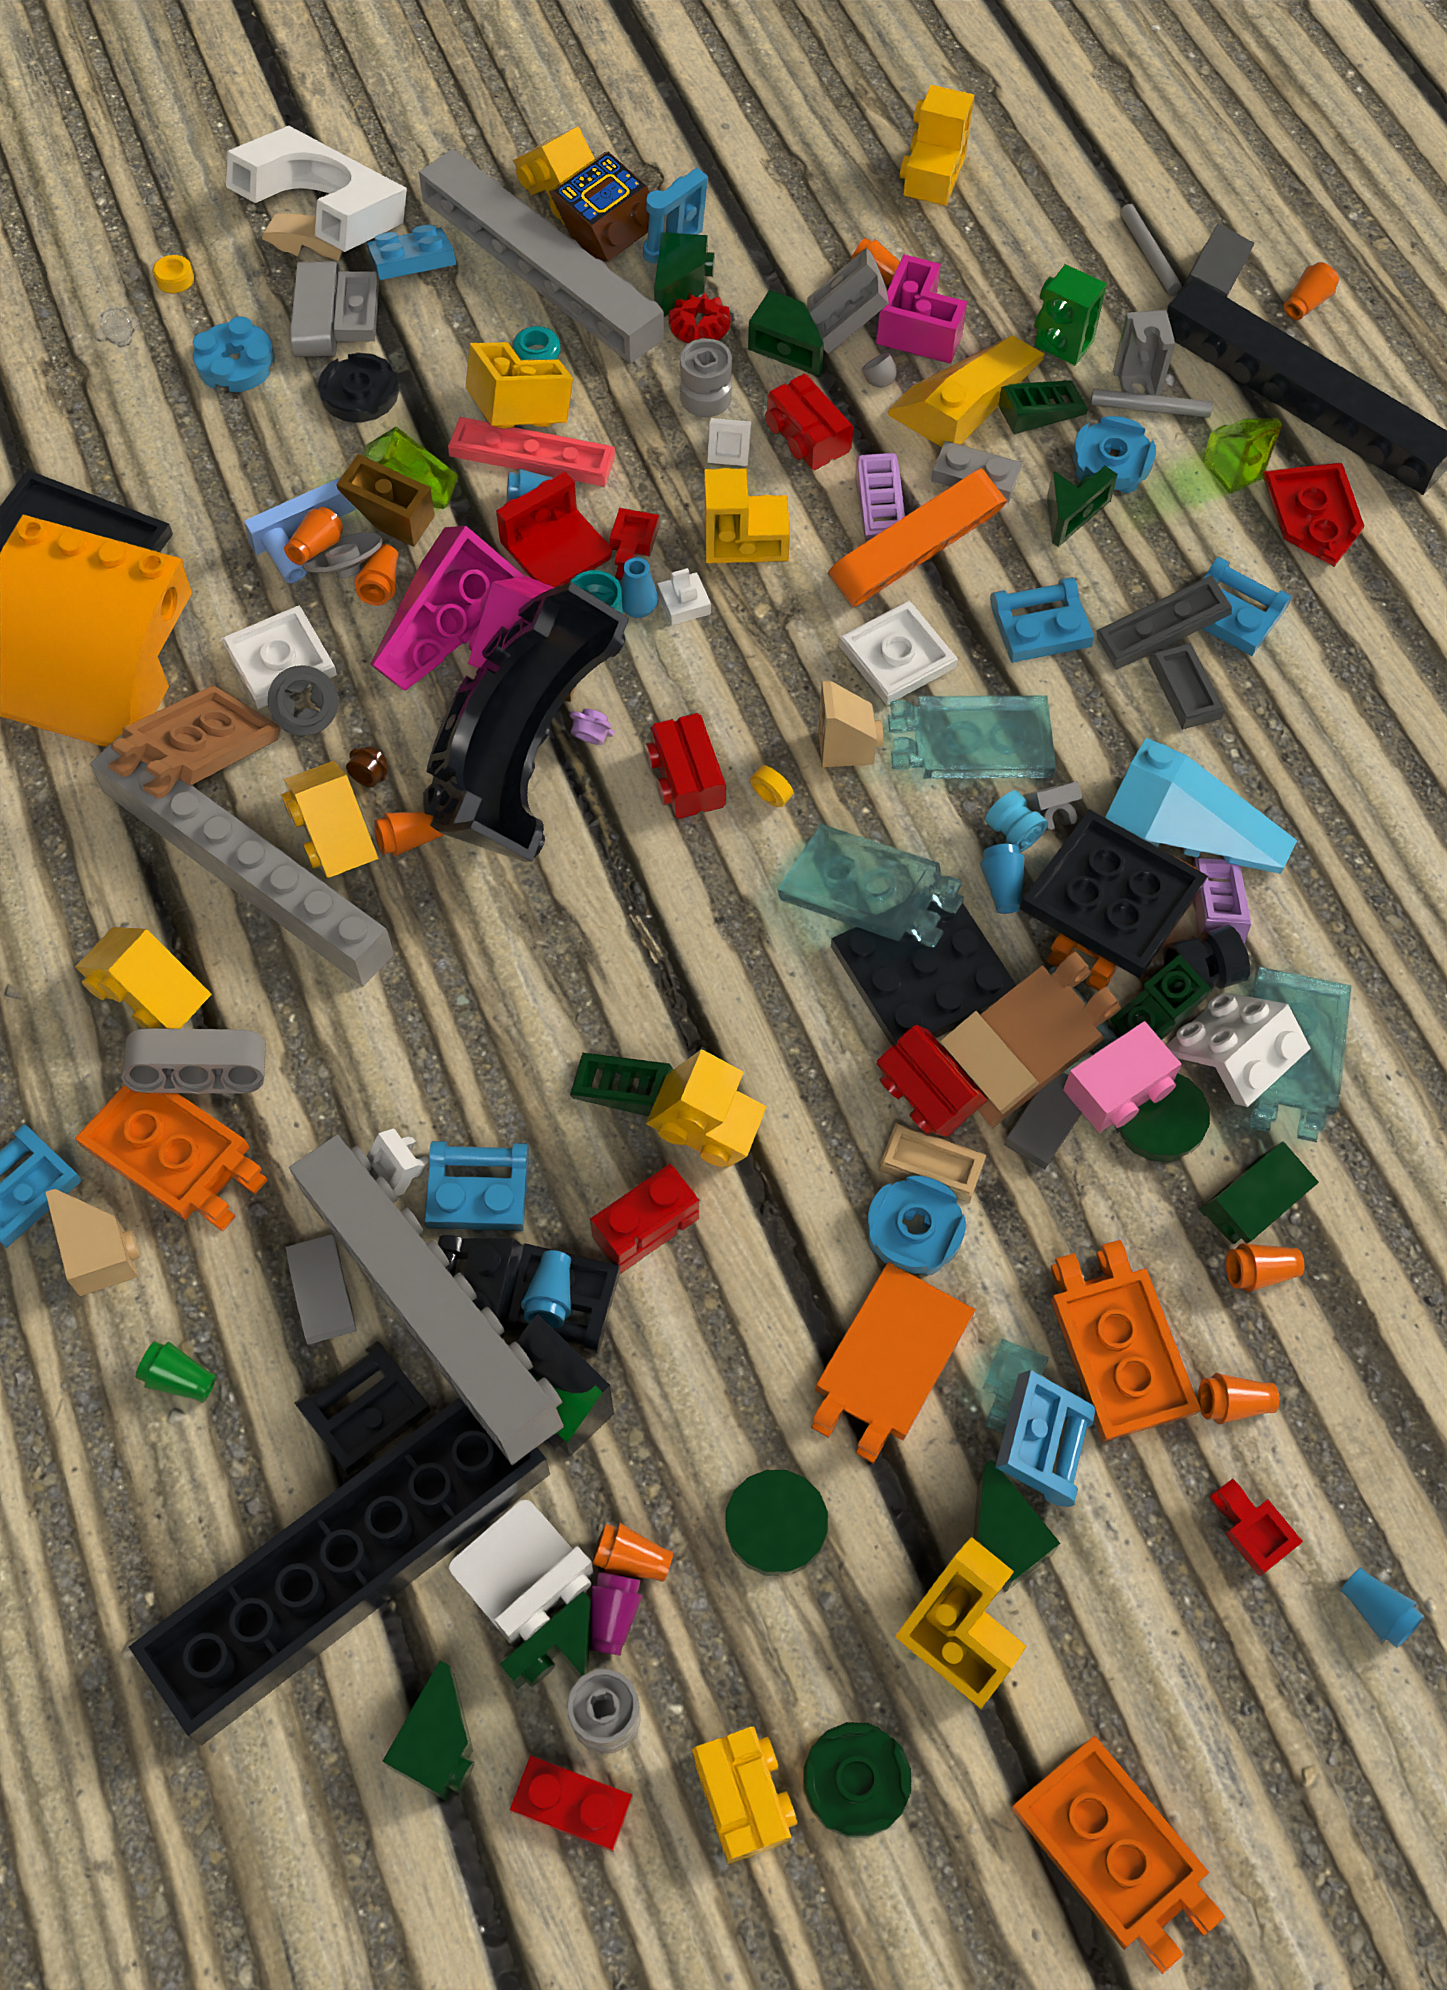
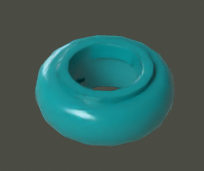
[512,326,561,360]

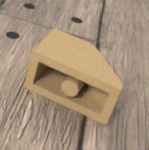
[817,681,883,768]
[45,1189,141,1296]

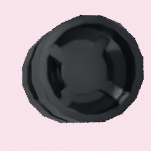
[1163,924,1250,992]

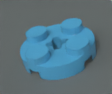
[193,316,275,392]
[1072,416,1156,493]
[867,1175,966,1276]

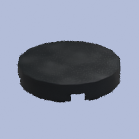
[318,352,399,423]

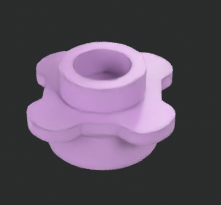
[569,708,615,745]

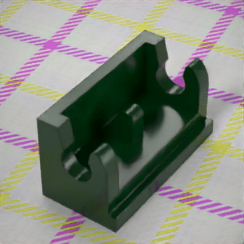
[1199,1141,1319,1244]

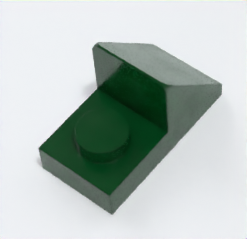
[1047,466,1118,547]
[500,1591,591,1690]

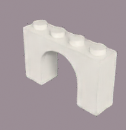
[226,126,407,252]

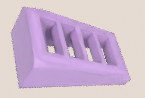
[855,453,905,540]
[1193,858,1251,943]

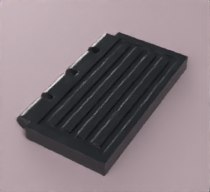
[0,470,173,552]

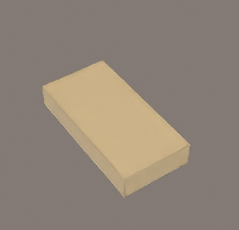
[940,1011,1039,1114]
[879,1123,986,1203]

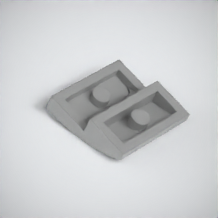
[807,248,889,354]

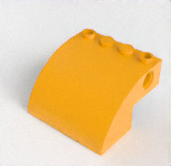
[0,515,192,748]

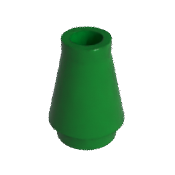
[135,1341,217,1403]

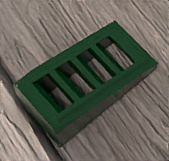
[998,380,1088,434]
[570,1052,674,1117]

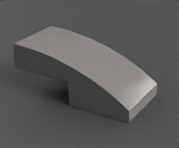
[285,1234,357,1345]

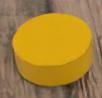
[153,255,194,293]
[750,765,794,807]

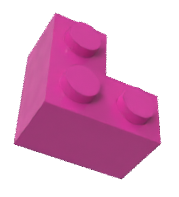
[876,254,967,364]
[468,576,554,668]

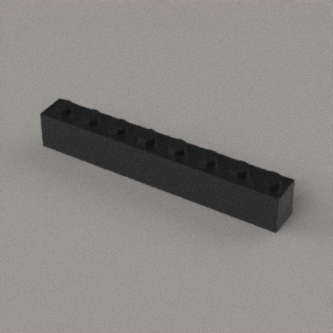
[1167,279,1447,495]

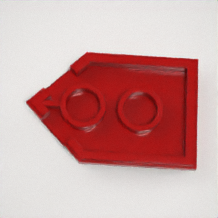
[1262,463,1365,567]

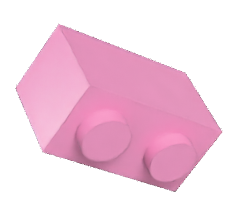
[1063,1021,1182,1133]

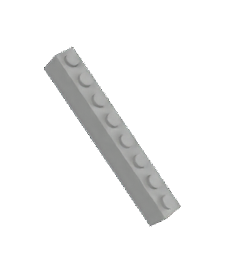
[418,149,664,364]
[90,734,394,987]
[289,1134,564,1465]

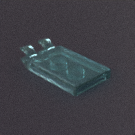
[888,695,1056,779]
[777,824,964,947]
[1250,967,1352,1142]

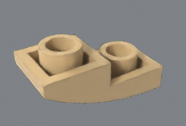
[262,213,344,261]

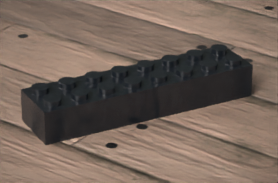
[129,1397,550,1746]

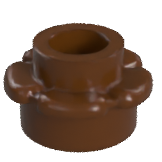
[346,747,388,787]

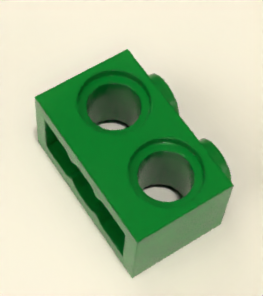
[1034,264,1107,366]

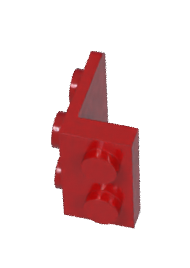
[496,471,612,588]

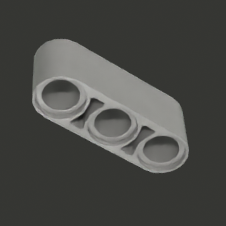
[291,261,340,357]
[122,1028,266,1093]

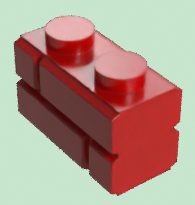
[765,373,854,471]
[645,713,726,819]
[875,1025,988,1137]
[590,1164,699,1274]

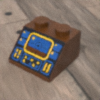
[549,151,650,262]

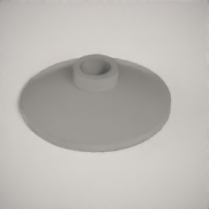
[302,532,383,578]

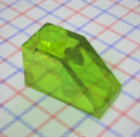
[1202,418,1282,494]
[363,426,459,509]

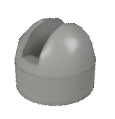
[862,353,897,388]

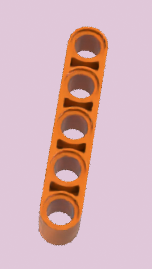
[827,468,1007,607]

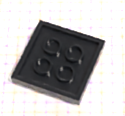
[1019,809,1208,979]
[831,883,1017,1046]

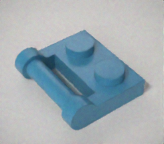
[643,168,708,263]
[1203,557,1292,656]
[990,577,1094,663]
[0,1124,82,1248]
[425,1141,529,1231]
[995,1370,1095,1507]

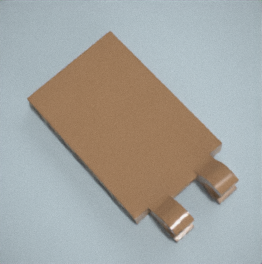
[108,685,280,799]
[942,952,1121,1128]

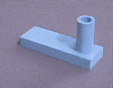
[244,477,357,583]

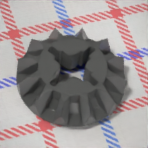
[267,665,338,736]

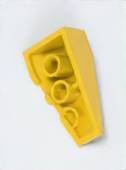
[888,335,1044,447]

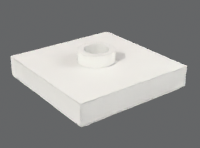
[839,600,958,705]
[221,605,337,709]

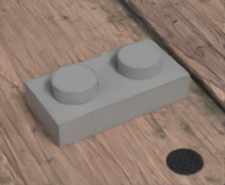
[334,271,379,342]
[931,441,1022,503]

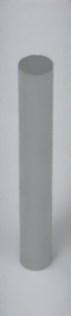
[1120,204,1182,295]
[1091,389,1213,418]

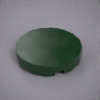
[1114,1073,1210,1162]
[725,1470,828,1576]
[803,1722,912,1838]

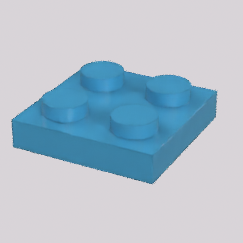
[366,225,457,280]

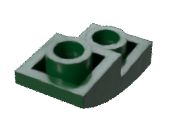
[1110,955,1212,1040]

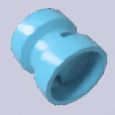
[985,790,1048,853]

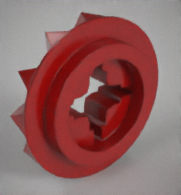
[669,292,731,344]

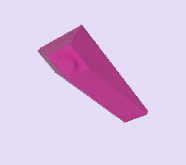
[370,526,524,690]

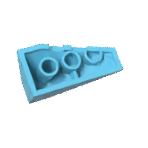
[1105,738,1297,874]

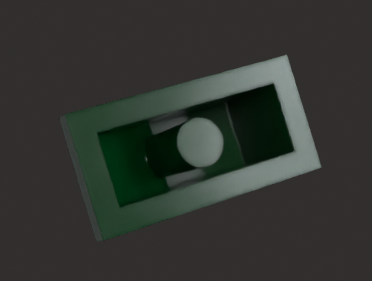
[654,232,715,318]
[748,290,824,377]
[973,1459,1060,1593]
[382,1660,475,1801]

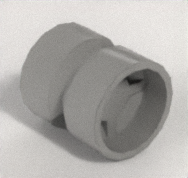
[680,338,732,417]
[567,1669,641,1754]

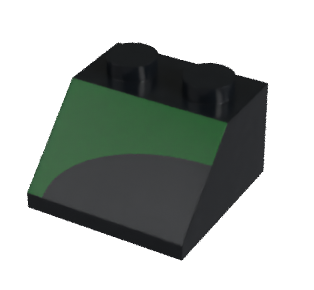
[517,1314,614,1457]

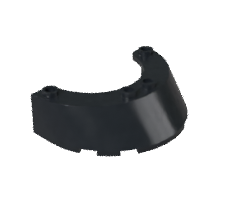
[423,582,629,862]

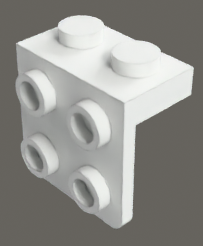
[1167,993,1311,1107]
[449,1500,594,1648]

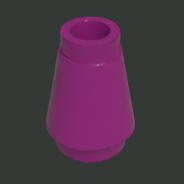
[590,1573,643,1656]

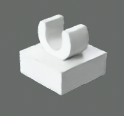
[707,418,751,466]
[657,568,711,625]
[366,1128,429,1196]

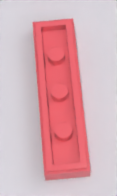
[448,417,615,487]

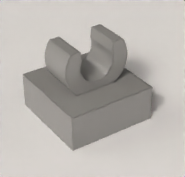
[1023,781,1082,831]

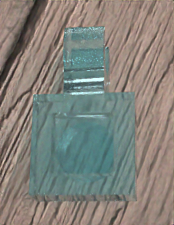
[982,1339,1049,1434]

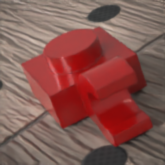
[609,508,659,581]
[1209,1478,1303,1576]

